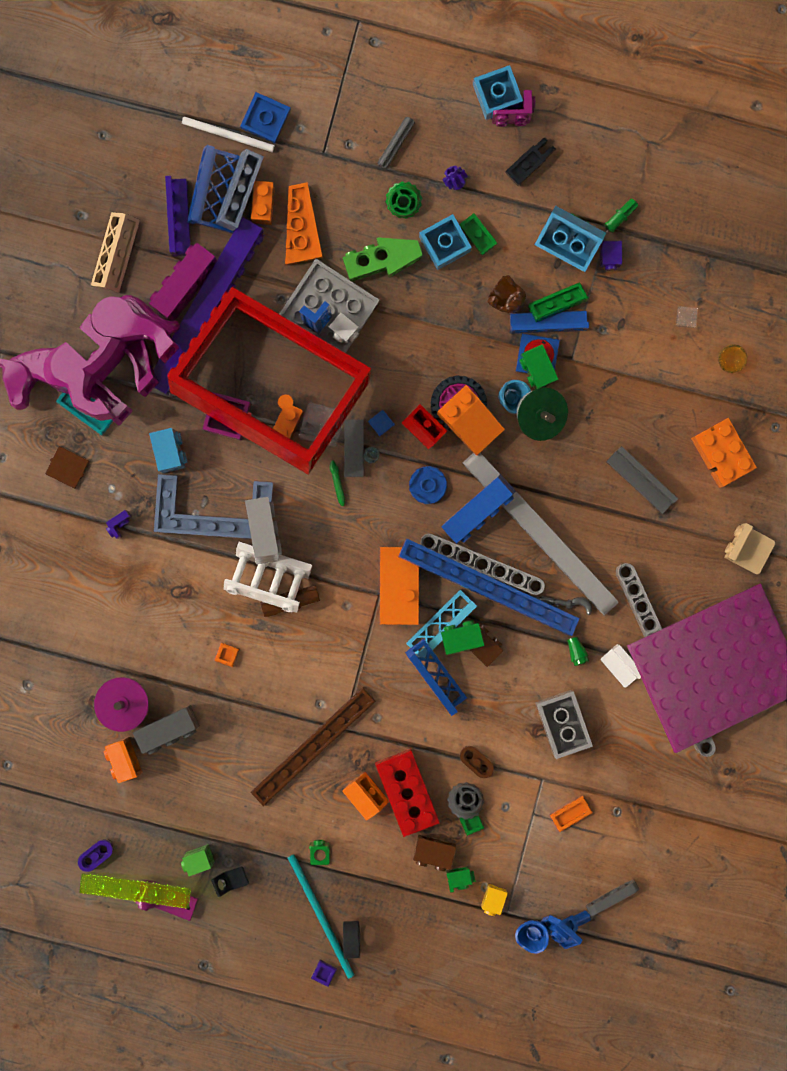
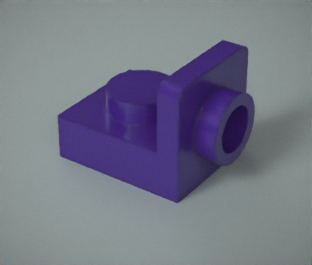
[106,510,132,539]

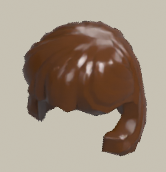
[487,275,526,314]

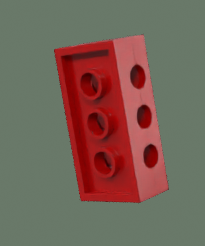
[375,749,439,837]

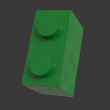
[519,344,558,390]
[441,620,484,655]

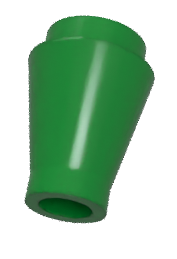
[567,636,589,666]

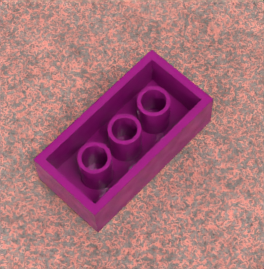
[149,242,217,321]

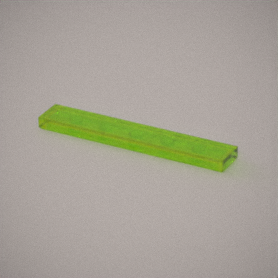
[79,873,191,909]

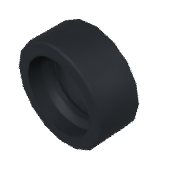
[343,921,360,959]

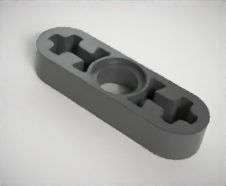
[586,880,639,916]

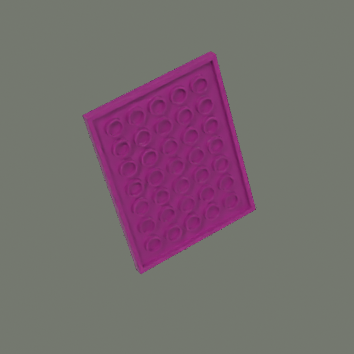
[627,584,787,753]

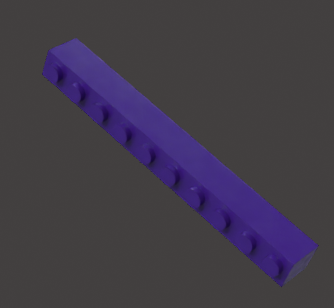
[153,217,265,396]

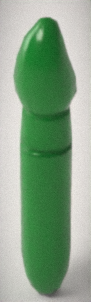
[329,460,345,506]

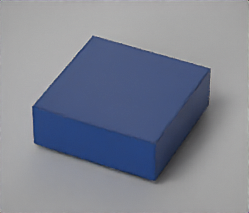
[368,410,395,436]

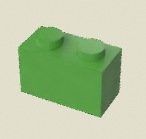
[181,844,215,876]

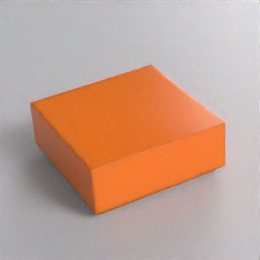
[214,643,239,667]

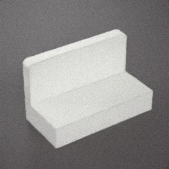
[601,644,641,688]

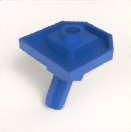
[541,911,591,949]

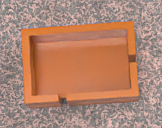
[691,418,757,488]

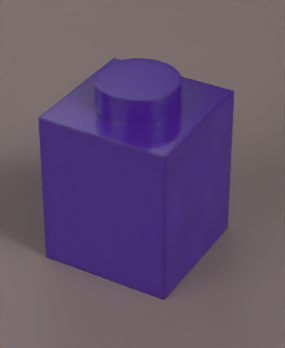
[600,241,622,271]

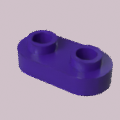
[78,839,113,872]

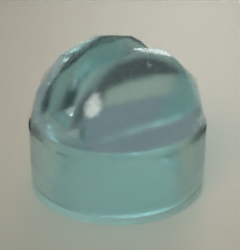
[364,447,380,463]

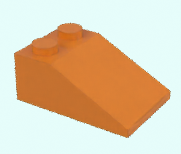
[437,385,505,456]

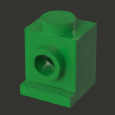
[446,866,476,893]

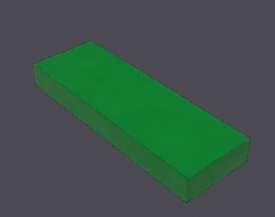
[528,282,588,323]

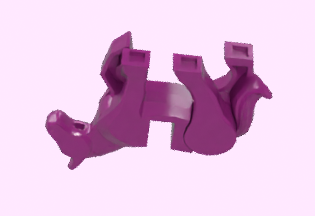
[0,295,180,425]

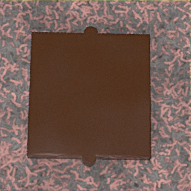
[45,446,89,489]

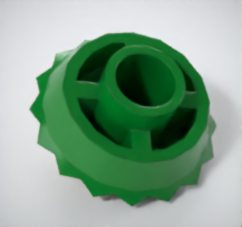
[385,181,423,219]

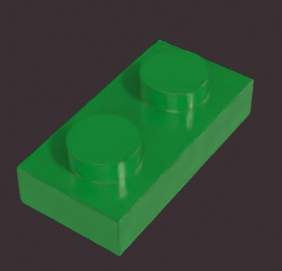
[459,213,497,256]

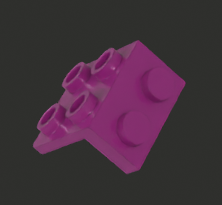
[492,90,536,127]

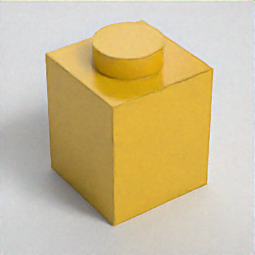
[481,884,507,916]

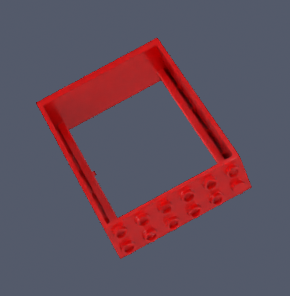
[167,287,371,475]

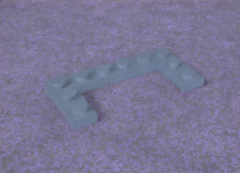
[154,474,273,539]

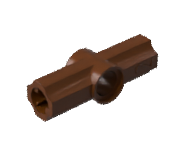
[260,585,320,617]

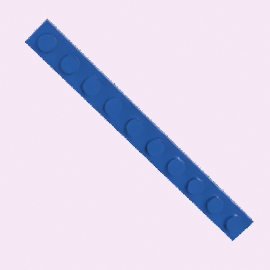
[398,539,580,636]

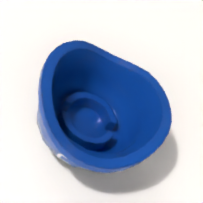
[515,920,549,954]

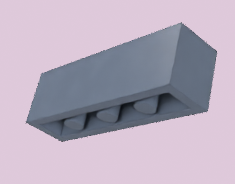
[215,149,264,231]

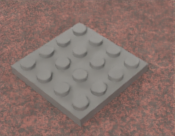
[279,259,380,353]

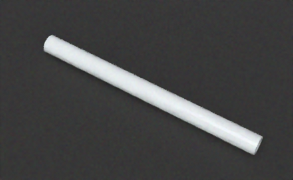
[182,117,275,153]

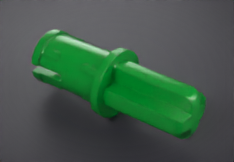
[604,199,639,233]

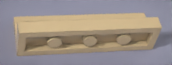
[91,212,140,293]

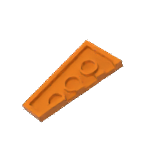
[285,182,323,266]

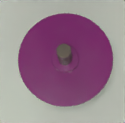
[94,677,149,732]

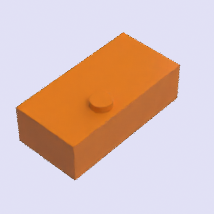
[380,547,419,625]

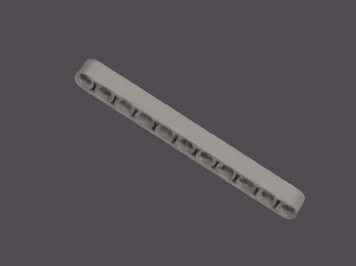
[462,453,619,616]
[616,563,716,757]

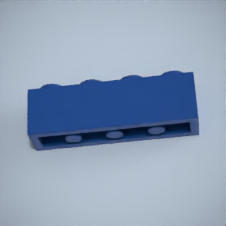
[441,474,516,544]

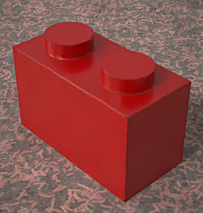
[401,404,447,450]

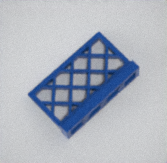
[187,145,240,233]

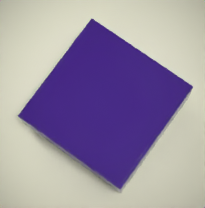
[311,960,337,987]

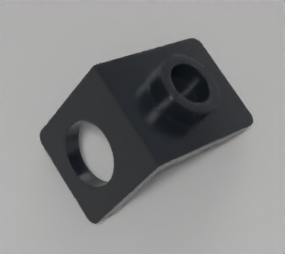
[211,866,249,897]

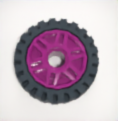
[431,375,487,432]

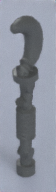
[526,593,592,615]

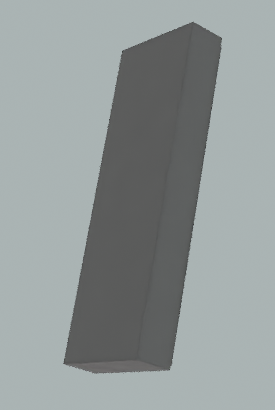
[344,420,364,477]

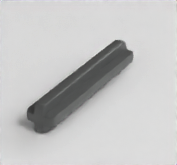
[378,117,415,169]

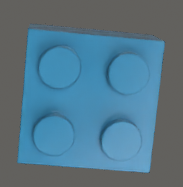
[473,65,523,120]
[419,214,472,270]
[149,428,188,473]

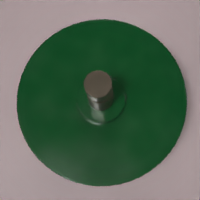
[517,388,568,441]

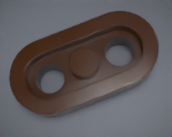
[460,746,494,778]

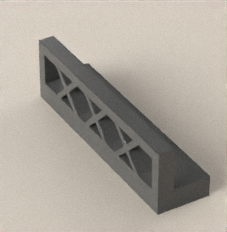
[606,446,678,514]

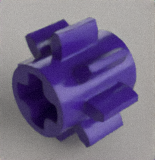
[442,166,468,190]

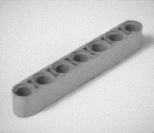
[420,534,545,595]

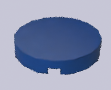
[409,466,447,504]

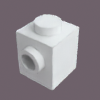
[329,313,359,344]

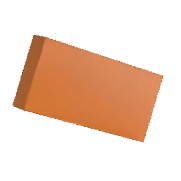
[550,796,593,832]

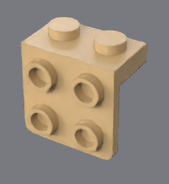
[724,523,775,574]

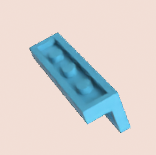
[406,590,477,658]

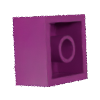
[202,392,252,441]

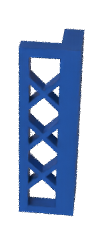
[299,301,332,335]
[510,311,589,334]
[405,639,467,716]

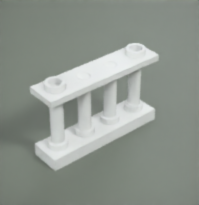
[224,542,312,613]

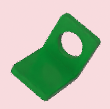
[309,840,330,865]

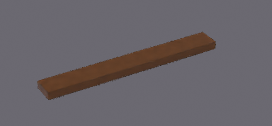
[250,687,376,806]

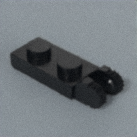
[505,138,556,186]

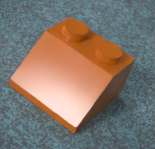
[104,737,143,783]

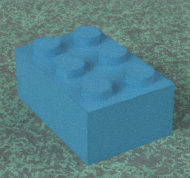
[535,206,606,272]

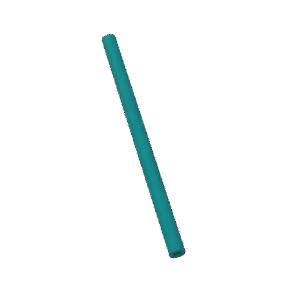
[288,854,355,979]

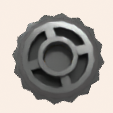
[447,782,484,820]

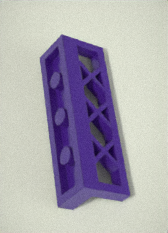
[165,176,191,257]

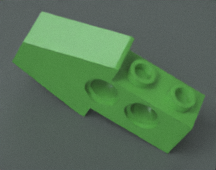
[342,237,423,282]

